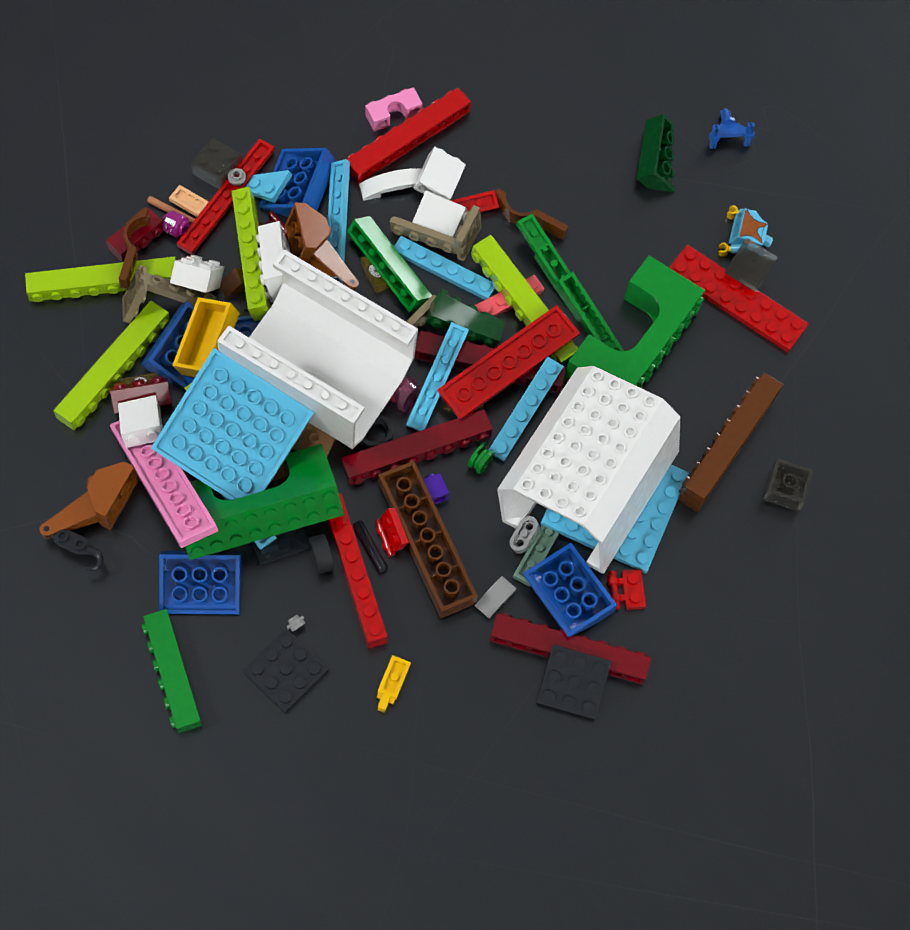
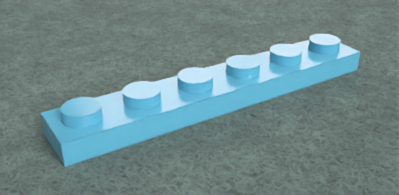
[327,159,350,262]
[394,236,495,300]
[406,322,469,431]
[489,357,564,462]

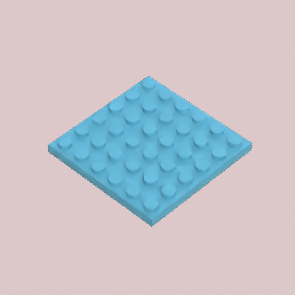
[151,348,314,500]
[540,465,689,574]

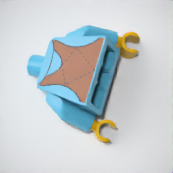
[718,205,773,257]

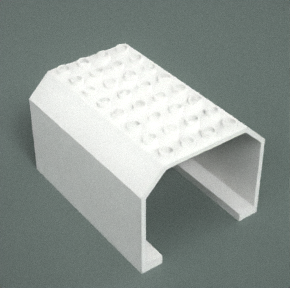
[217,250,418,449]
[497,366,680,574]

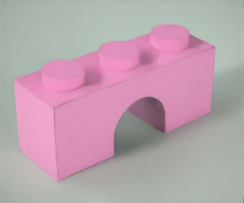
[365,87,423,132]

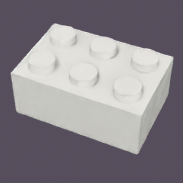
[170,255,225,293]

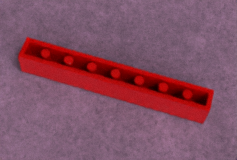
[346,88,471,184]
[327,493,387,649]

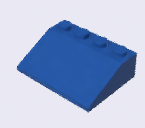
[259,148,336,217]
[141,301,195,391]
[523,543,617,638]
[159,551,241,614]

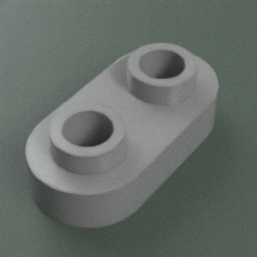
[510,516,540,554]

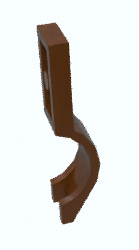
[496,188,569,240]
[119,207,150,289]

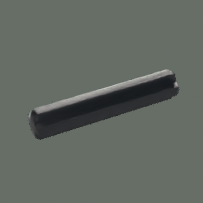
[353,520,388,573]

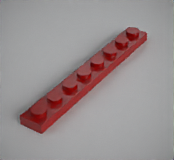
[177,138,275,255]

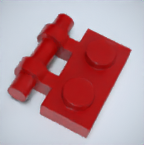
[375,507,409,557]
[607,569,646,610]

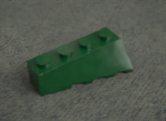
[637,114,675,192]
[426,289,505,348]

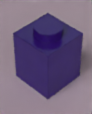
[423,473,449,505]

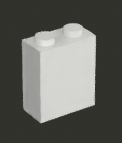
[413,147,466,200]
[412,191,468,238]
[118,395,163,448]

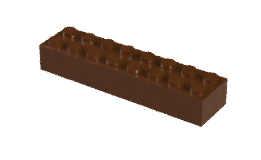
[678,372,783,513]
[378,461,478,619]

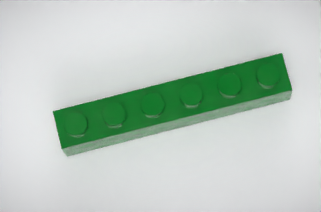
[347,216,432,313]
[141,609,202,734]

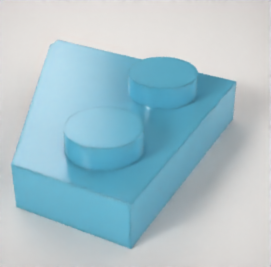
[246,170,292,203]

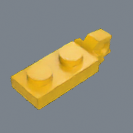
[377,655,411,713]

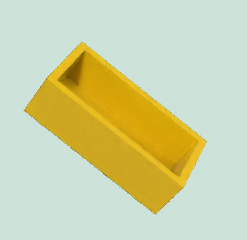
[172,297,240,377]

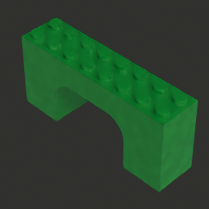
[564,256,705,389]
[185,444,344,560]

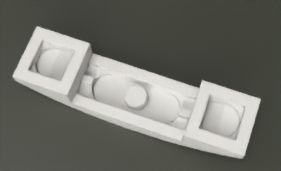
[359,169,422,201]

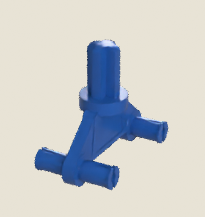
[709,108,755,149]

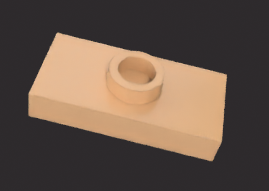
[169,185,209,217]

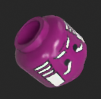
[162,211,190,238]

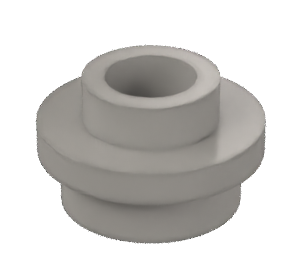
[228,168,246,186]
[286,614,305,632]

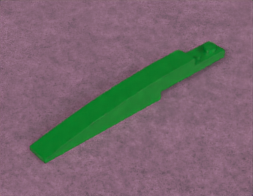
[516,213,624,351]

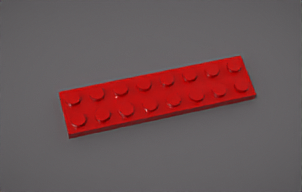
[669,244,809,353]
[437,305,580,420]

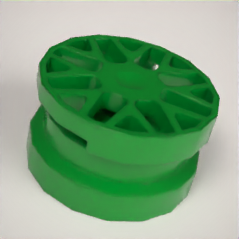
[467,444,495,474]

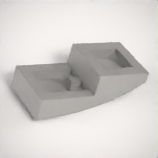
[475,576,517,619]

